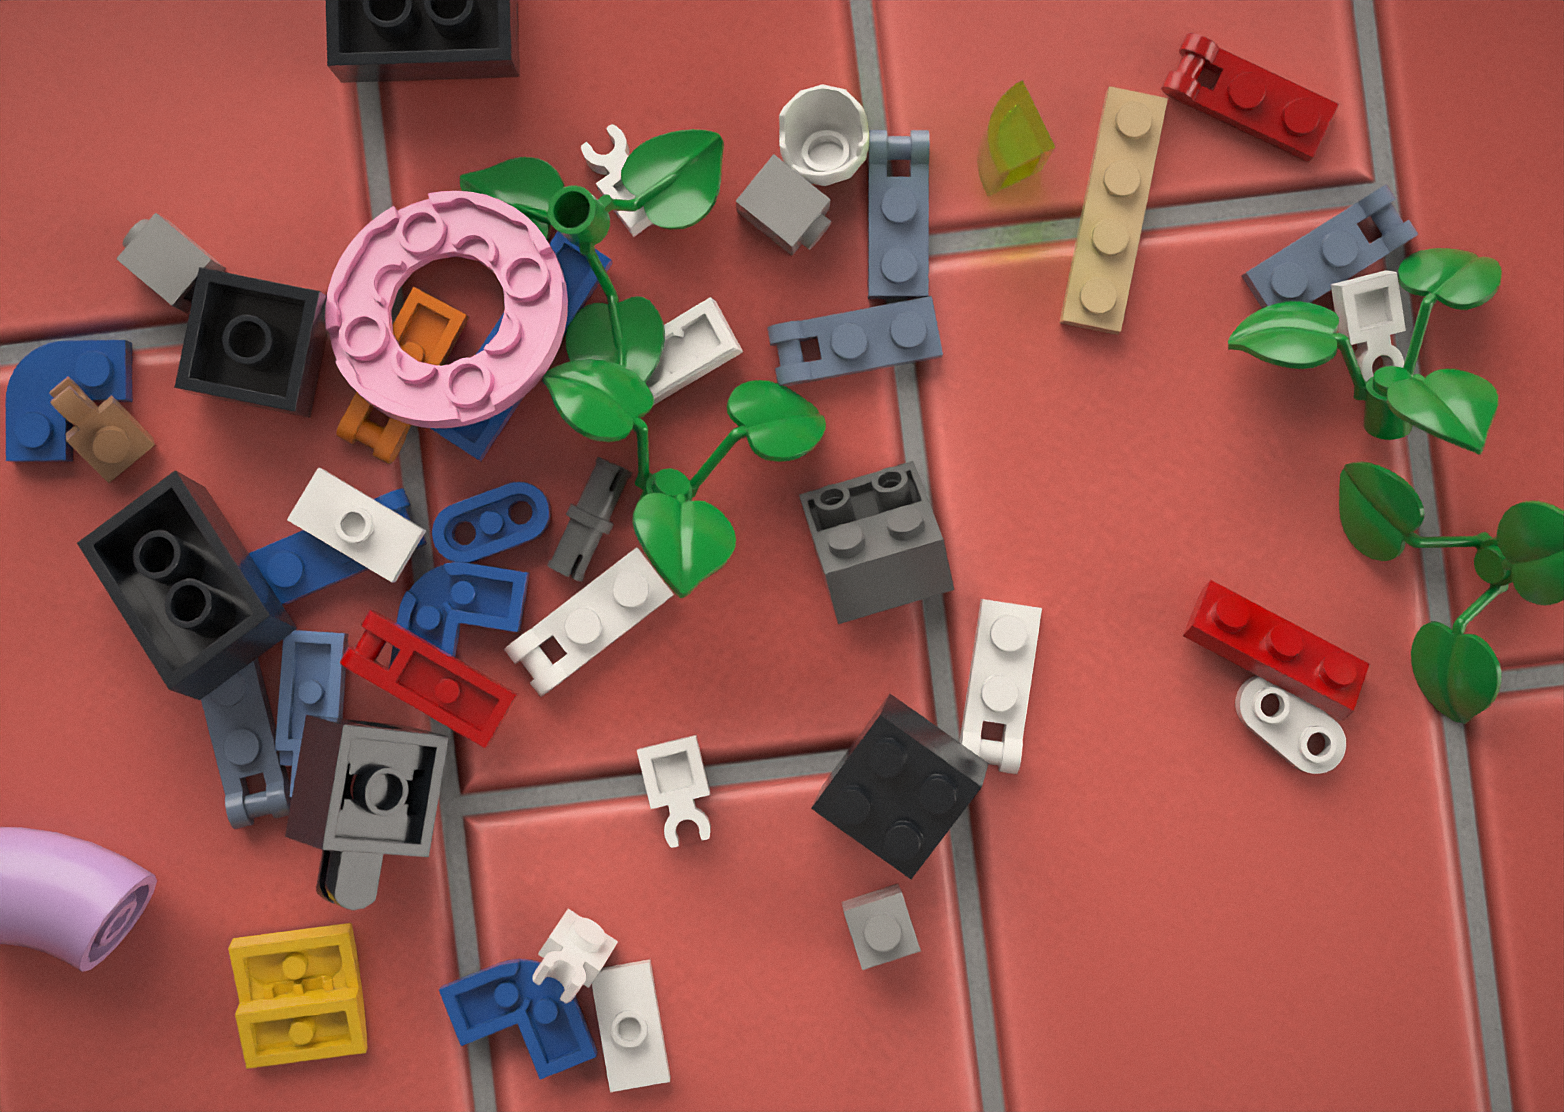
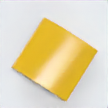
[228,923,368,1069]

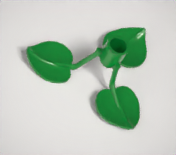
[460,129,724,383]
[1228,248,1502,455]
[542,359,826,599]
[1339,461,1564,724]

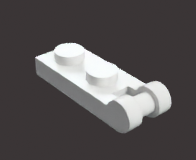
[504,547,674,697]
[959,599,1042,774]

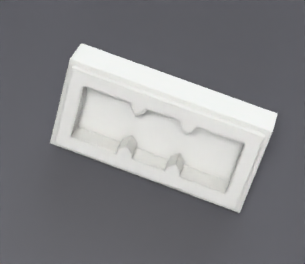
[645,297,743,405]
[287,467,426,582]
[592,959,671,1092]

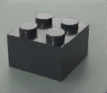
[174,267,328,418]
[811,694,989,879]

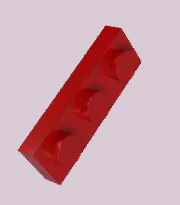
[1183,580,1370,721]

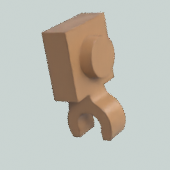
[49,376,155,483]

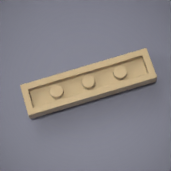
[1059,86,1168,335]

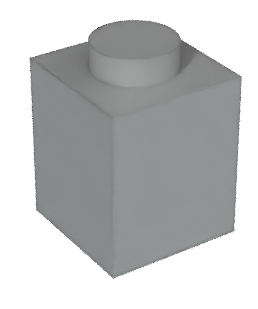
[736,154,832,256]
[117,212,226,314]
[841,884,921,970]

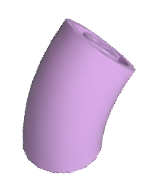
[0,827,157,972]

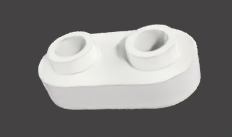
[1235,675,1346,774]

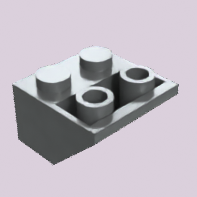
[799,461,954,624]

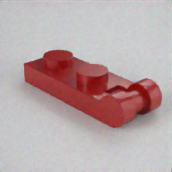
[1161,33,1339,162]
[339,609,518,748]

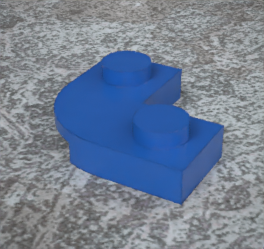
[6,340,132,462]
[389,562,530,668]
[439,959,598,1080]

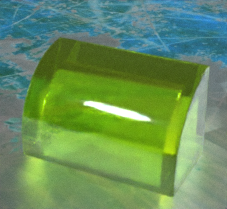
[977,80,1055,197]

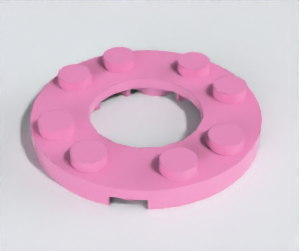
[325,191,568,428]

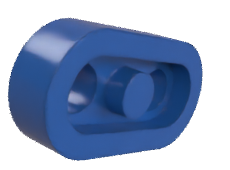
[432,482,551,563]

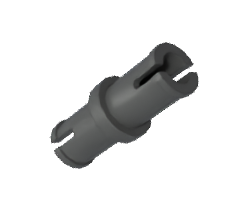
[547,457,633,581]

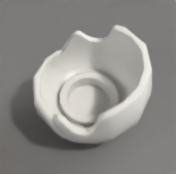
[779,84,869,186]

